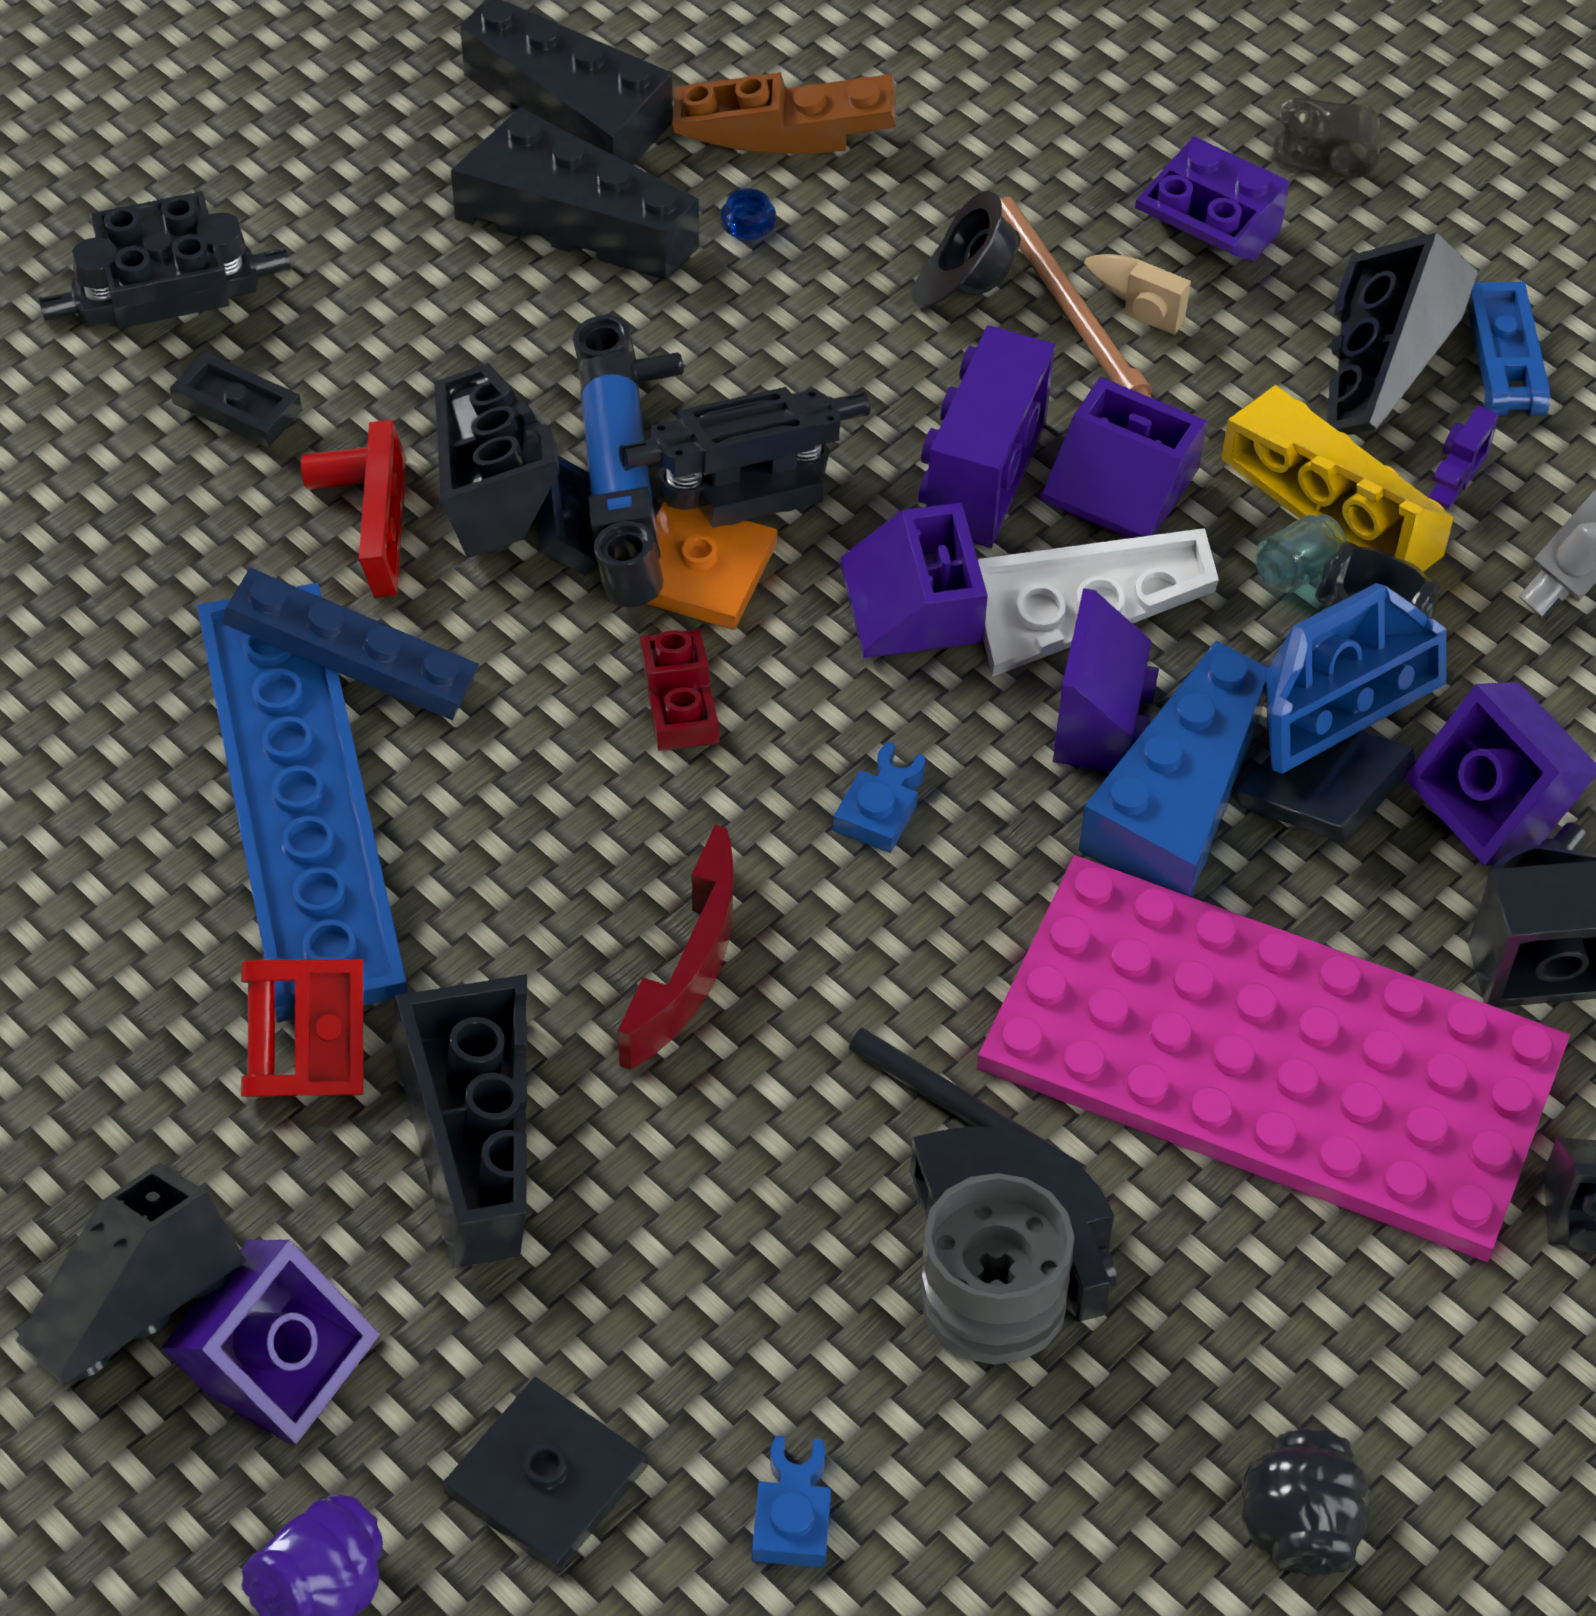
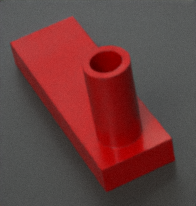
[301,420,407,597]

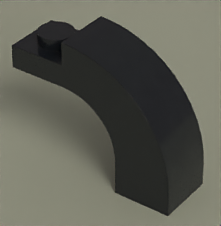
[910,1127,1117,1322]

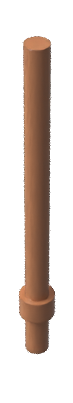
[1000,197,1152,398]

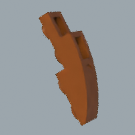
[672,72,896,154]

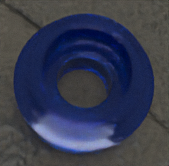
[721,188,776,240]

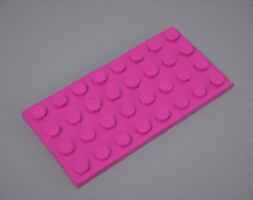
[977,855,1570,1262]

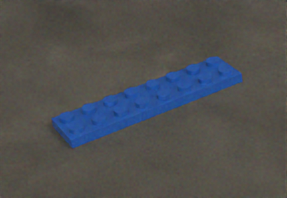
[197,583,408,1023]

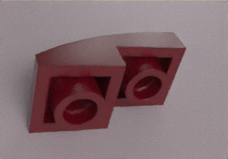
[639,629,720,751]

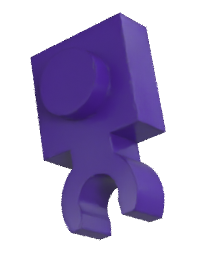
[1428,405,1499,510]

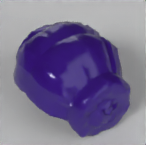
[241,1495,383,1616]

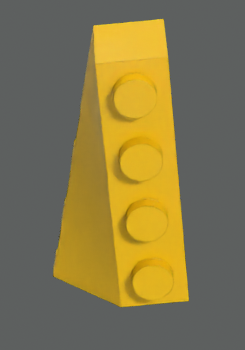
[1221,385,1454,572]

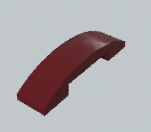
[617,825,733,1070]

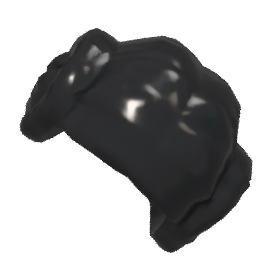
[1315,541,1441,619]
[1241,1429,1370,1577]

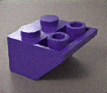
[1135,136,1290,262]
[1042,377,1207,538]
[840,502,988,658]

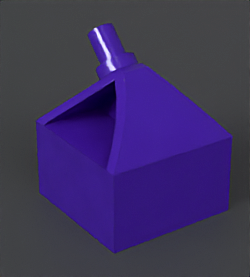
[1404,682,1596,866]

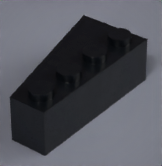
[451,107,699,280]
[392,974,527,1269]

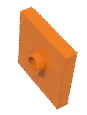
[647,500,777,630]

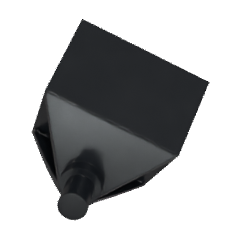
[1468,822,1596,1007]

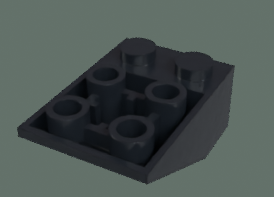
[16,1163,246,1385]

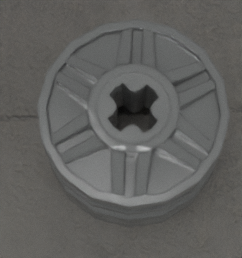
[921,1173,1075,1365]

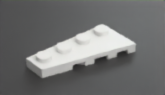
[978,528,1219,677]

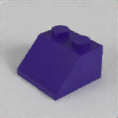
[1053,588,1159,772]
[161,1239,380,1444]

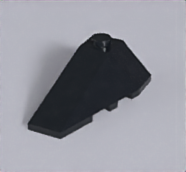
[1327,232,1478,435]
[434,363,559,558]

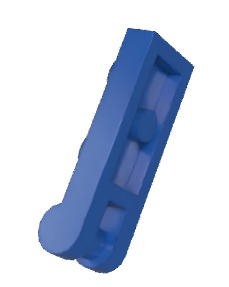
[1467,282,1550,416]

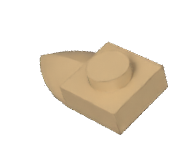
[1084,254,1191,335]

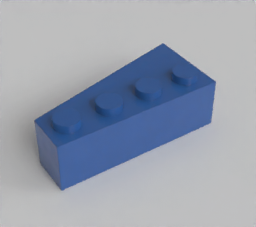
[1078,640,1268,898]

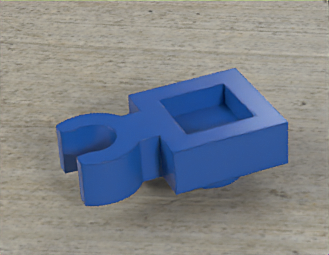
[833,742,925,853]
[752,1436,831,1568]

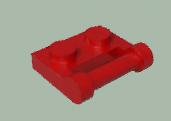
[241,959,363,1097]

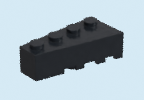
[460,0,673,166]

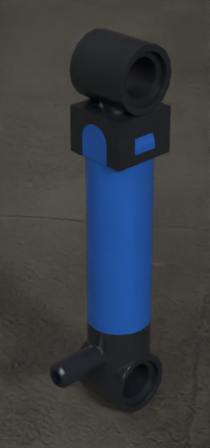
[573,315,684,607]

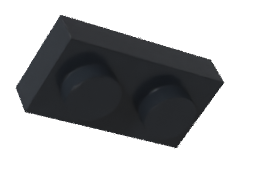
[170,351,302,448]
[537,455,598,575]

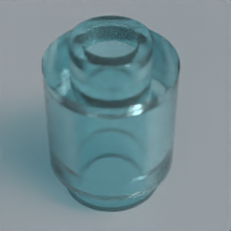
[1256,514,1346,593]

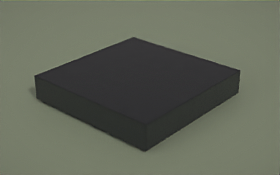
[1237,731,1416,844]

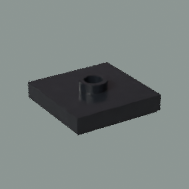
[443,1376,648,1575]

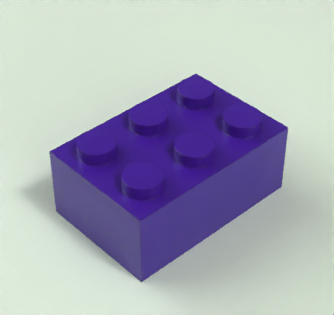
[918,325,1055,548]

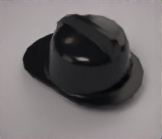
[912,190,1021,308]

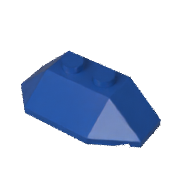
[1265,583,1447,774]

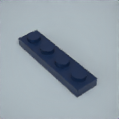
[222,568,478,721]

